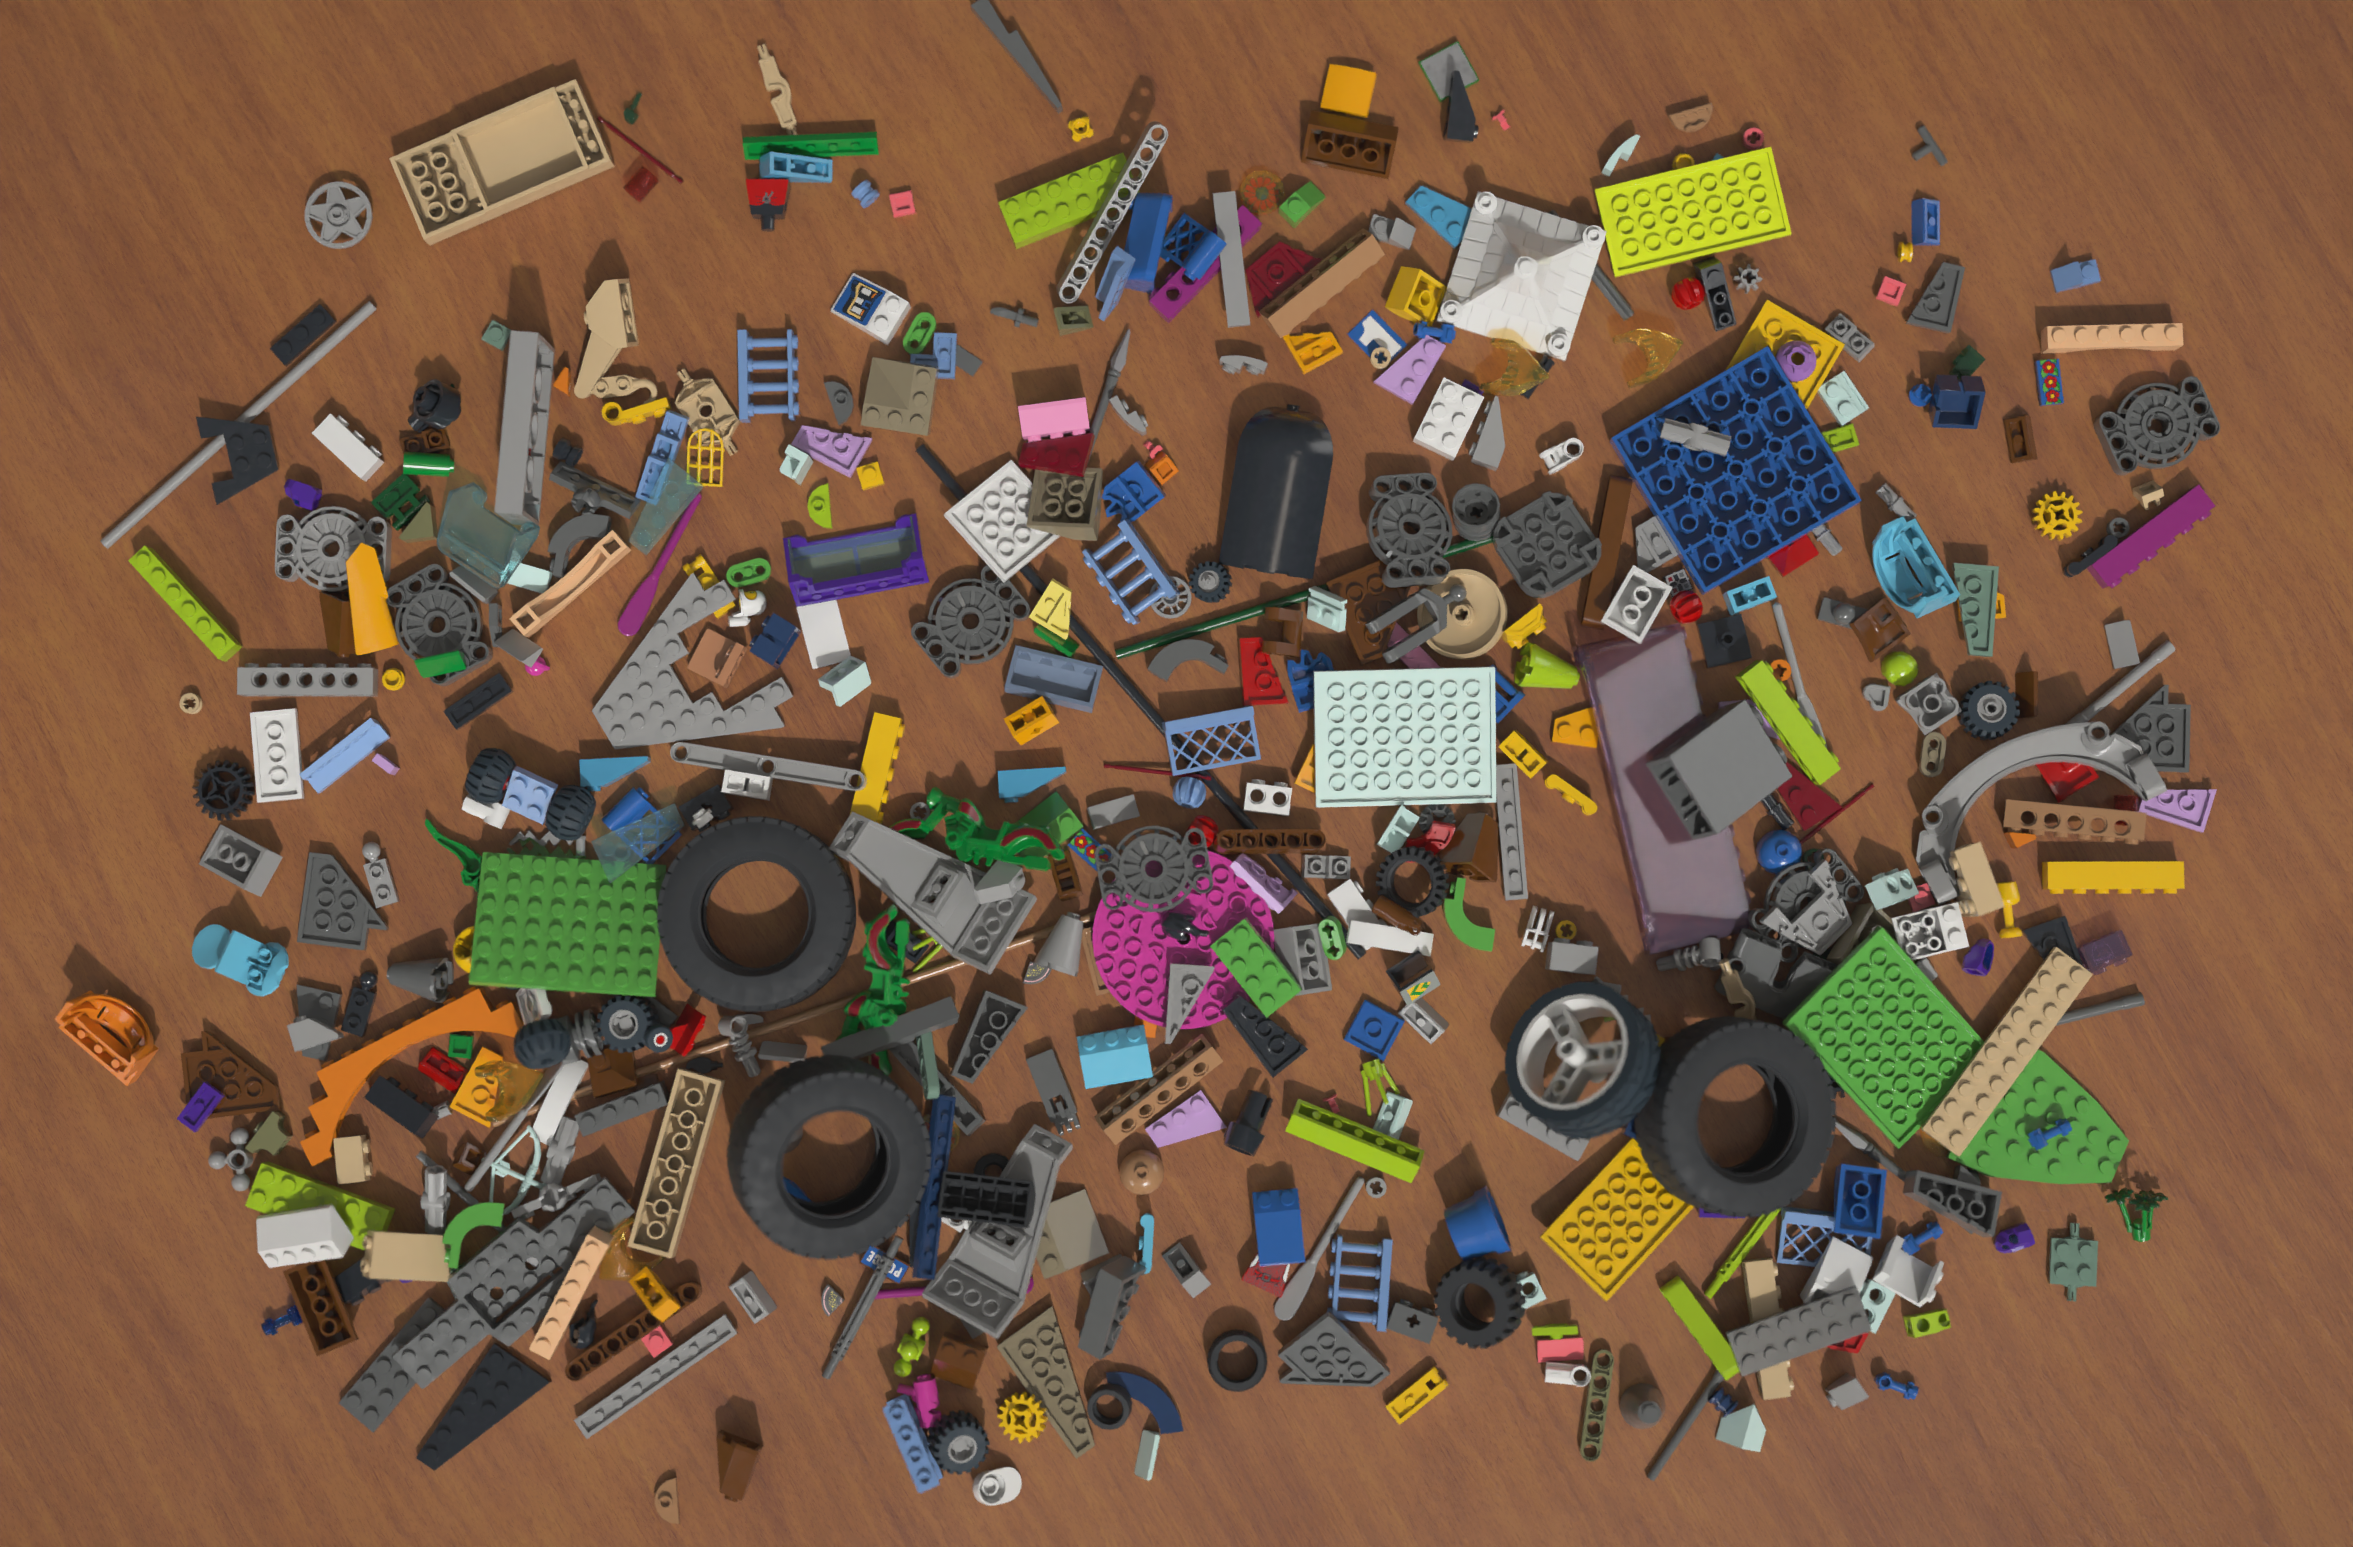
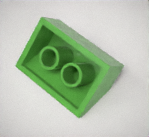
[1015,791,1084,858]

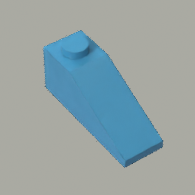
[760,152,832,183]
[580,756,651,792]
[998,767,1067,803]

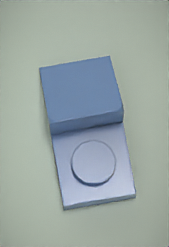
[2050,259,2101,293]

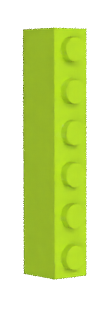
[128,546,243,662]
[1735,660,1841,785]
[1285,1099,1425,1183]

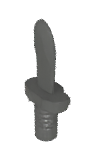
[990,307,1039,328]

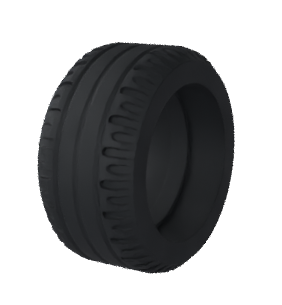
[1207,1330,1267,1392]

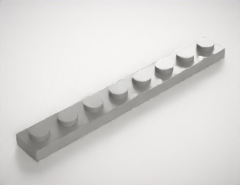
[574,1314,739,1439]

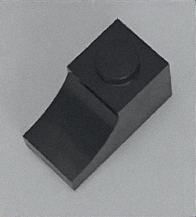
[886,918,929,964]

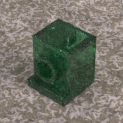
[1949,345,1986,379]

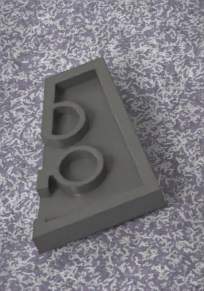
[1905,262,1965,334]
[296,984,342,1061]

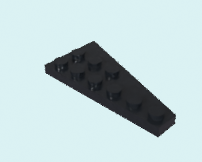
[416,1343,551,1471]

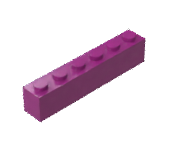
[2087,485,2215,589]

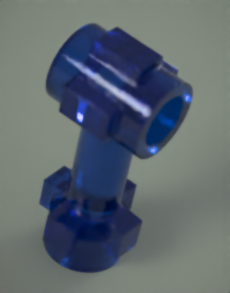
[261,1305,303,1336]

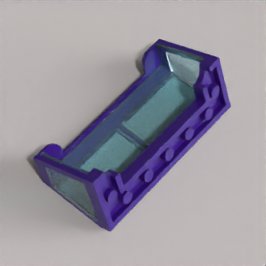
[783,514,929,607]

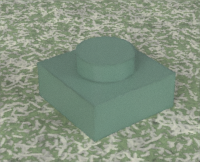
[482,320,512,352]

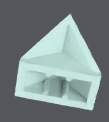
[1715,1405,1766,1452]

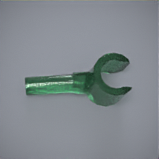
[624,92,642,125]

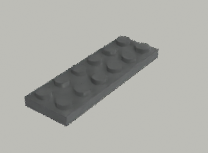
[1726,1286,1872,1377]
[339,1297,445,1433]

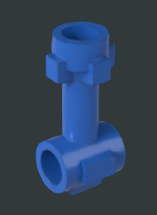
[1413,321,1456,344]
[2027,1118,2072,1151]
[1902,1221,1943,1256]
[1874,1372,1919,1400]

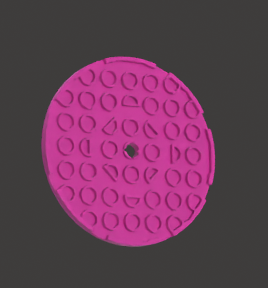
[1092,851,1274,1029]

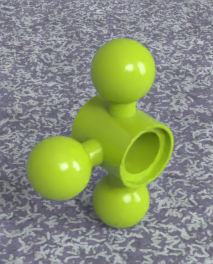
[894,1317,930,1377]

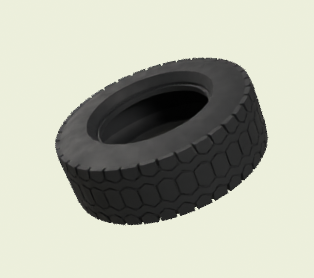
[657,816,856,1012]
[1635,1016,1836,1218]
[726,1055,931,1260]

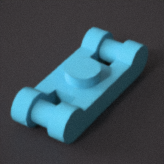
[1139,1213,1154,1274]

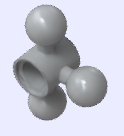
[208,1127,254,1191]

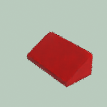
[418,1047,469,1094]

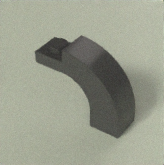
[547,514,612,579]
[1147,639,1229,682]

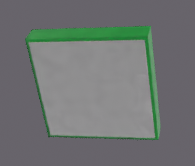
[1418,41,1479,103]

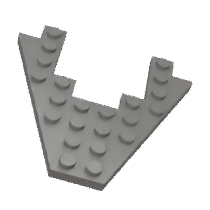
[592,573,794,749]

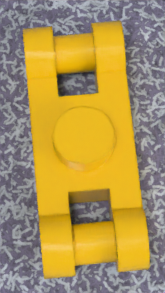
[1544,775,1597,815]

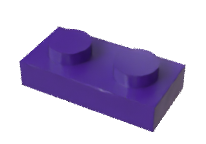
[177,1082,225,1132]

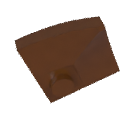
[1849,597,1911,663]
[587,1048,637,1099]

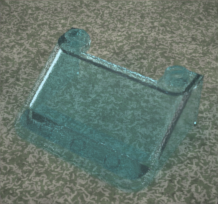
[437,482,540,589]

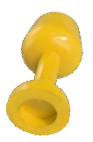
[1996,881,2023,938]

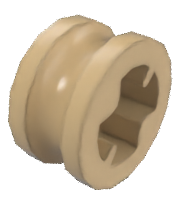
[1370,347,1391,369]
[179,693,203,714]

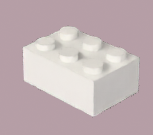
[1413,378,1484,461]

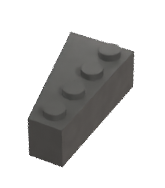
[950,989,1028,1084]
[1902,1170,2002,1237]
[1078,1256,1147,1360]

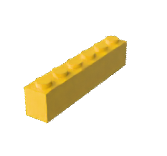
[850,712,905,825]
[2042,861,2185,894]

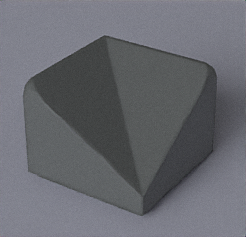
[1953,1165,1981,1186]

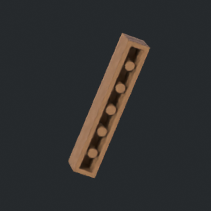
[1259,228,1385,338]

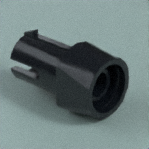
[1224,1090,1273,1156]

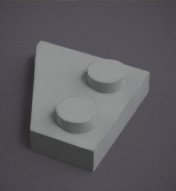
[1635,516,1678,573]

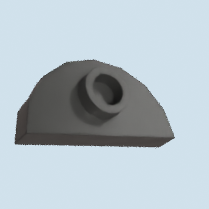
[824,381,854,426]

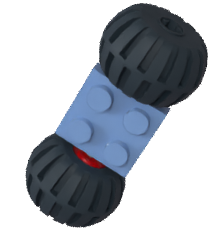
[465,748,596,841]

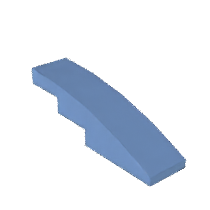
[635,410,690,505]

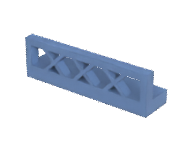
[1095,246,1136,321]

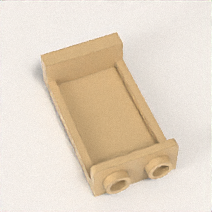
[361,1230,451,1282]

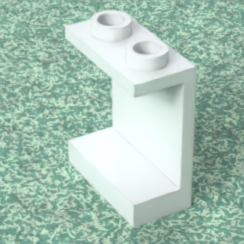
[1872,1235,1944,1307]

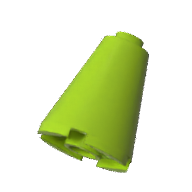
[1514,642,1580,689]

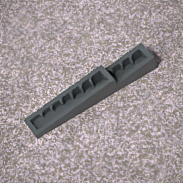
[971,0,1063,114]
[821,996,959,1059]
[889,1041,986,1136]

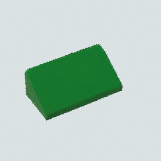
[1034,624,1080,658]
[414,650,466,678]

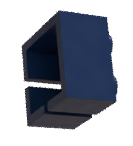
[1928,375,1986,429]
[749,613,802,670]

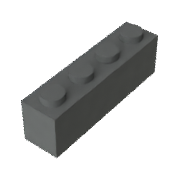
[575,1080,670,1137]

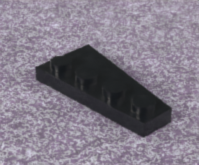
[1220,994,1308,1078]

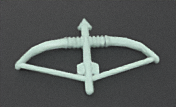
[482,1125,547,1215]

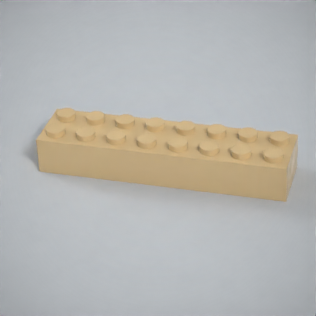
[628,1068,725,1258]

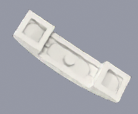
[1346,920,1434,956]
[529,1060,588,1146]

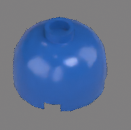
[1755,829,1802,875]

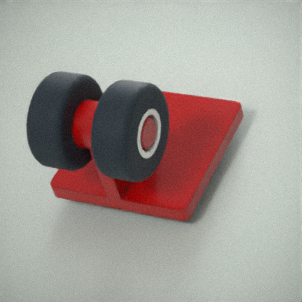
[641,1004,706,1057]

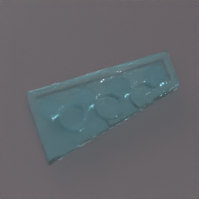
[628,457,704,555]
[591,803,685,883]

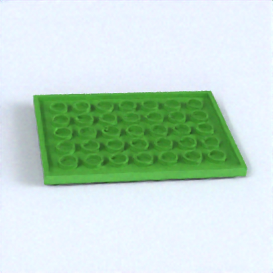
[469,852,666,997]
[1782,926,1984,1149]

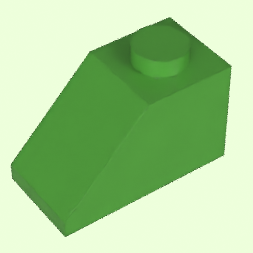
[1279,181,1326,229]

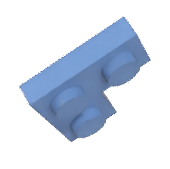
[910,333,957,379]

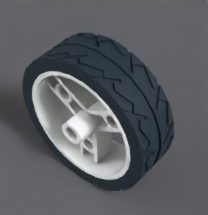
[1505,982,1661,1139]

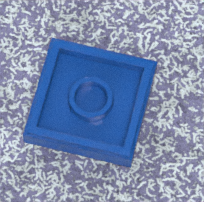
[1343,1000,1405,1061]

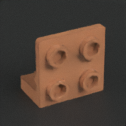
[687,629,747,688]

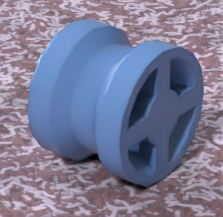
[851,180,880,208]

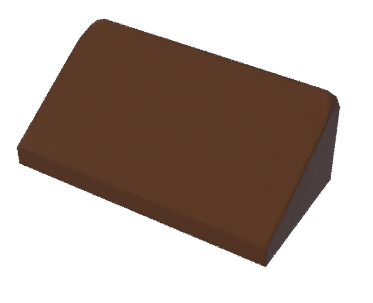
[2004,415,2037,464]
[2015,671,2038,718]

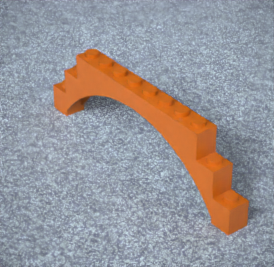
[300,986,550,1166]

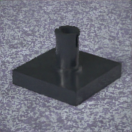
[1696,614,1752,669]

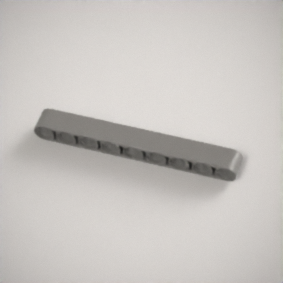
[1057,121,1168,303]

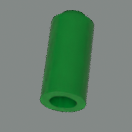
[403,452,454,477]

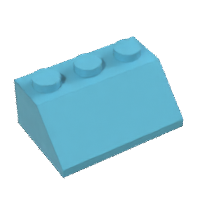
[1077,1025,1153,1089]

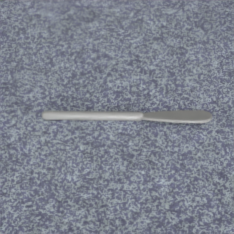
[1773,602,1827,749]
[465,1062,564,1192]
[1274,1177,1364,1321]

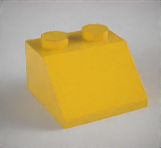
[1385,266,1447,327]

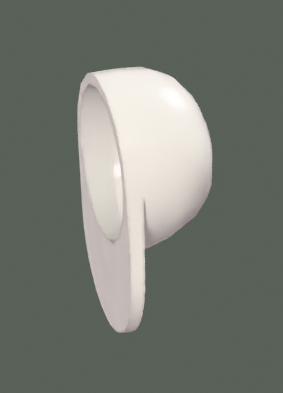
[972,1467,1022,1506]

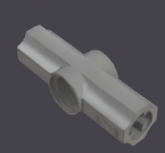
[1660,418,1731,456]
[540,1116,580,1185]
[421,1165,451,1235]

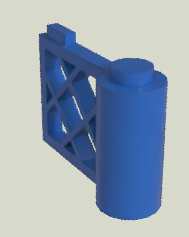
[1160,213,1227,281]
[601,787,682,864]

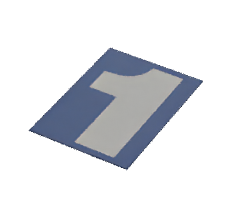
[1347,310,1407,370]

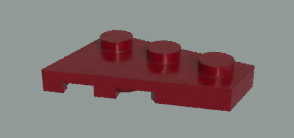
[1018,433,1095,477]
[1776,762,1842,831]

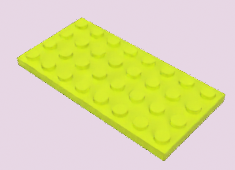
[1594,147,1792,277]

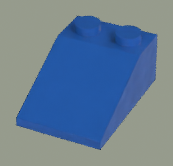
[1834,1164,1887,1239]
[1252,1188,1305,1267]

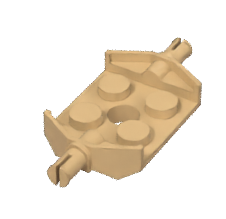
[675,369,740,456]

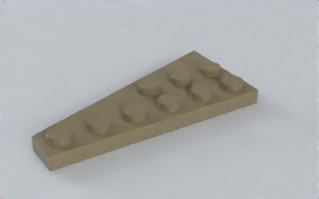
[997,1306,1095,1459]

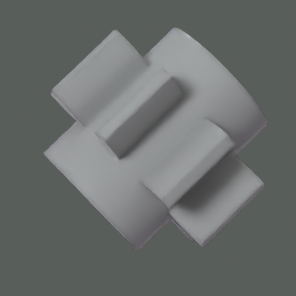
[1733,264,1762,294]

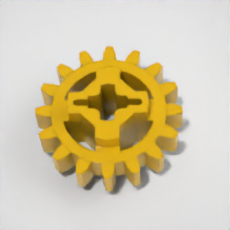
[2032,491,2083,541]
[997,1392,1048,1443]

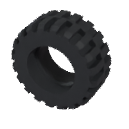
[1434,1257,1526,1349]

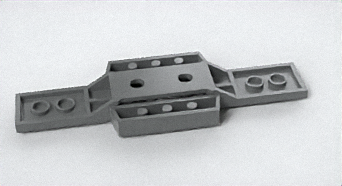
[392,1176,635,1389]

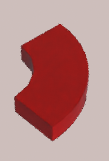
[1405,821,1455,863]

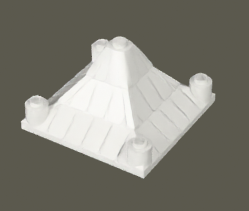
[1437,191,1607,361]

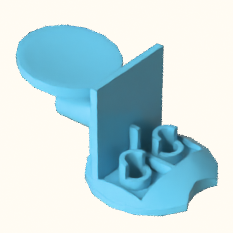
[192,924,289,996]

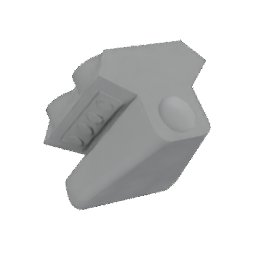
[1895,673,1962,735]

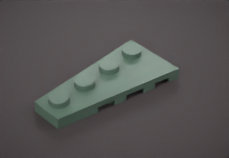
[1952,563,1999,657]

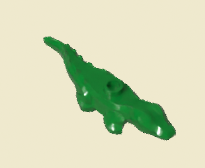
[425,819,482,901]

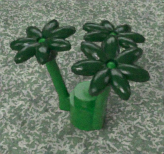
[2104,1187,2168,1242]

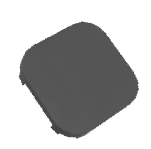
[1493,491,1602,598]

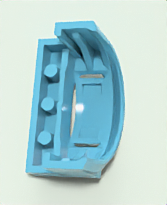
[1872,517,1960,618]

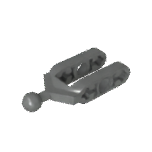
[1365,584,1467,663]

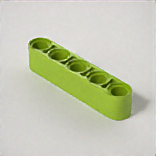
[1659,1275,1739,1381]

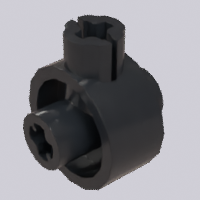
[408,379,461,433]

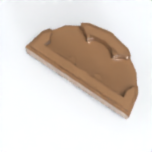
[1668,102,1712,132]
[655,1477,680,1524]

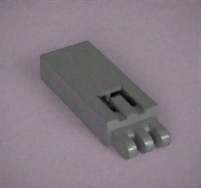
[1026,1049,1081,1136]

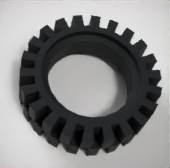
[1376,846,1449,918]

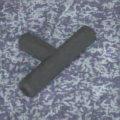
[1912,125,1948,166]

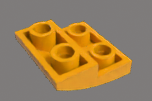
[1320,64,1377,117]

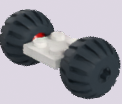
[505,987,571,1069]

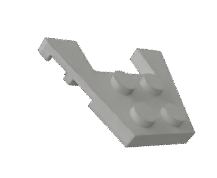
[1759,859,1852,955]

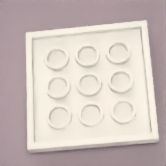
[944,460,1060,583]

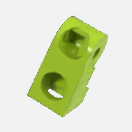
[1903,1308,1951,1338]

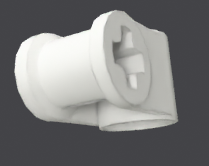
[1539,438,1584,475]

